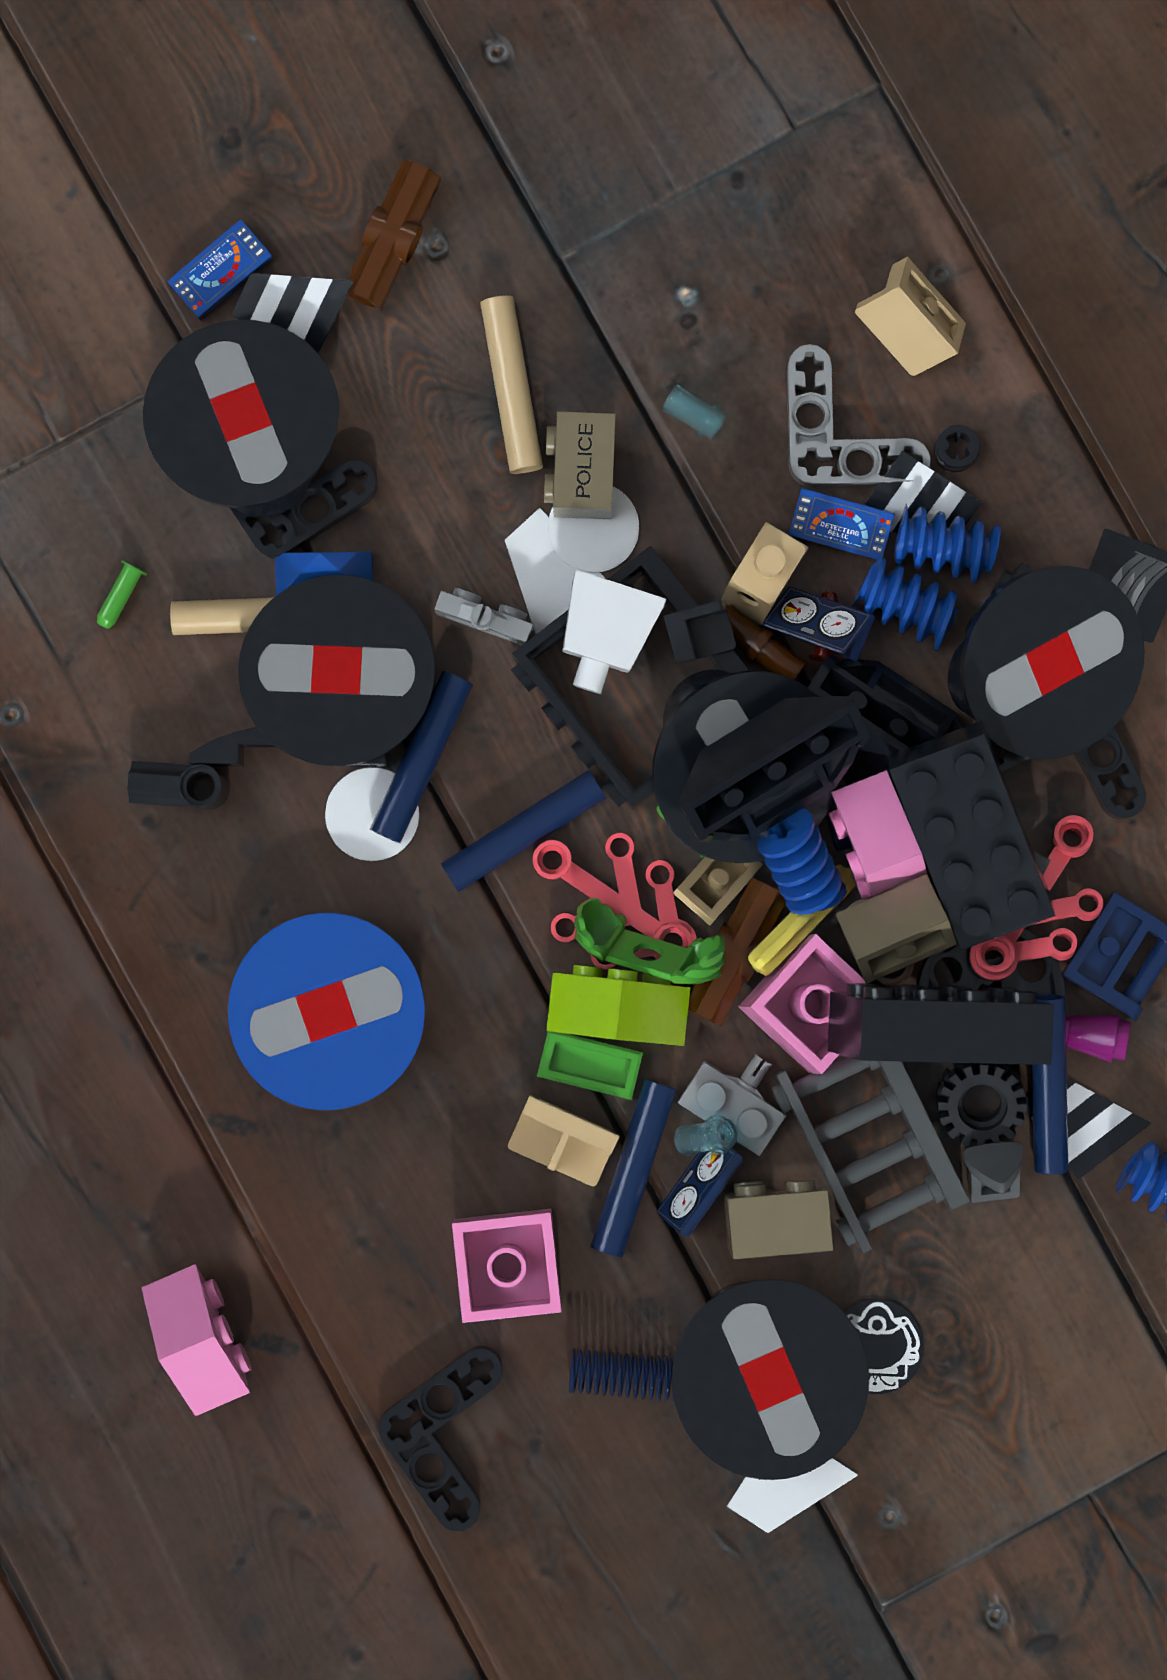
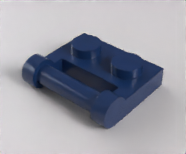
[1062,892,1167,1021]

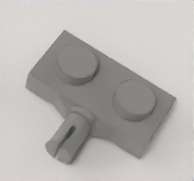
[434,588,534,646]
[678,1053,786,1156]

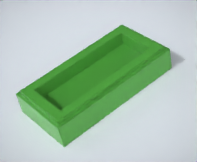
[537,1031,643,1100]

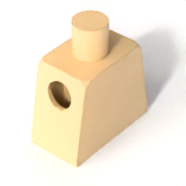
[721,522,809,626]

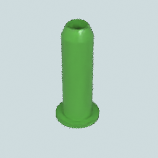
[97,560,147,629]

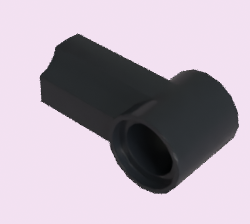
[127,761,230,810]

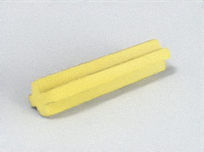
[748,864,856,976]

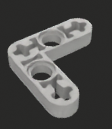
[787,344,931,487]

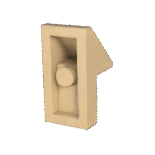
[673,856,763,926]

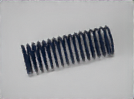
[569,1348,674,1402]

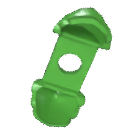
[574,897,725,984]

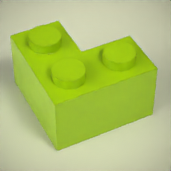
[546,965,690,1046]

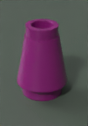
[1066,1015,1131,1063]

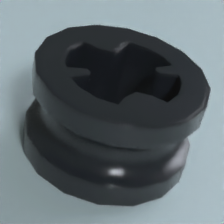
[934,425,980,472]

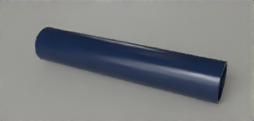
[369,671,473,843]
[440,770,606,892]
[1032,994,1069,1175]
[590,1079,677,1258]

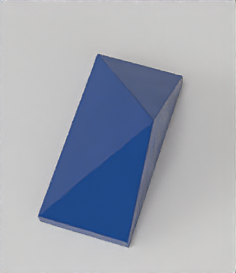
[275,552,373,596]

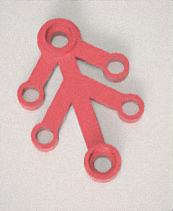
[969,815,1104,981]
[533,833,697,970]

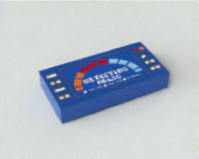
[167,219,273,321]
[788,487,895,559]

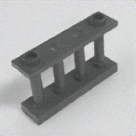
[771,1057,970,1253]

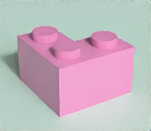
[829,770,928,899]
[141,1264,251,1416]

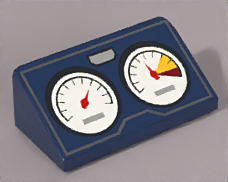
[762,586,875,662]
[657,1136,743,1237]

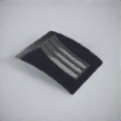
[1089,529,1167,643]

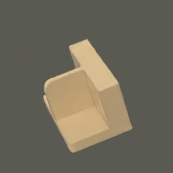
[855,256,966,376]
[508,1094,619,1186]

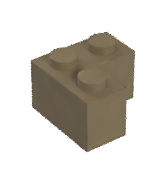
[723,1179,833,1259]

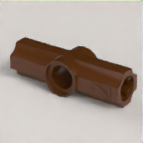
[347,160,441,311]
[688,878,786,1027]

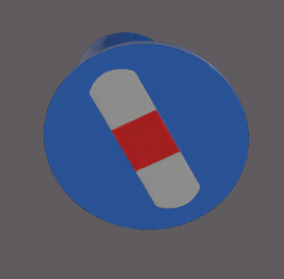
[228,913,425,1110]

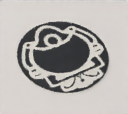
[844,1299,924,1394]

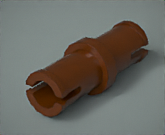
[727,604,808,680]

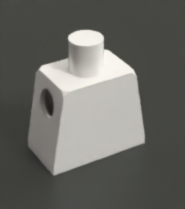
[562,570,666,694]

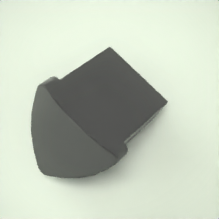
[963,1142,1023,1203]

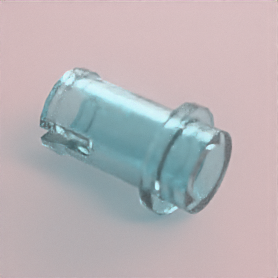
[662,384,727,440]
[674,1115,737,1156]

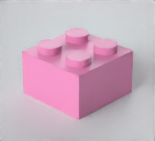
[738,934,865,1074]
[452,1208,562,1323]

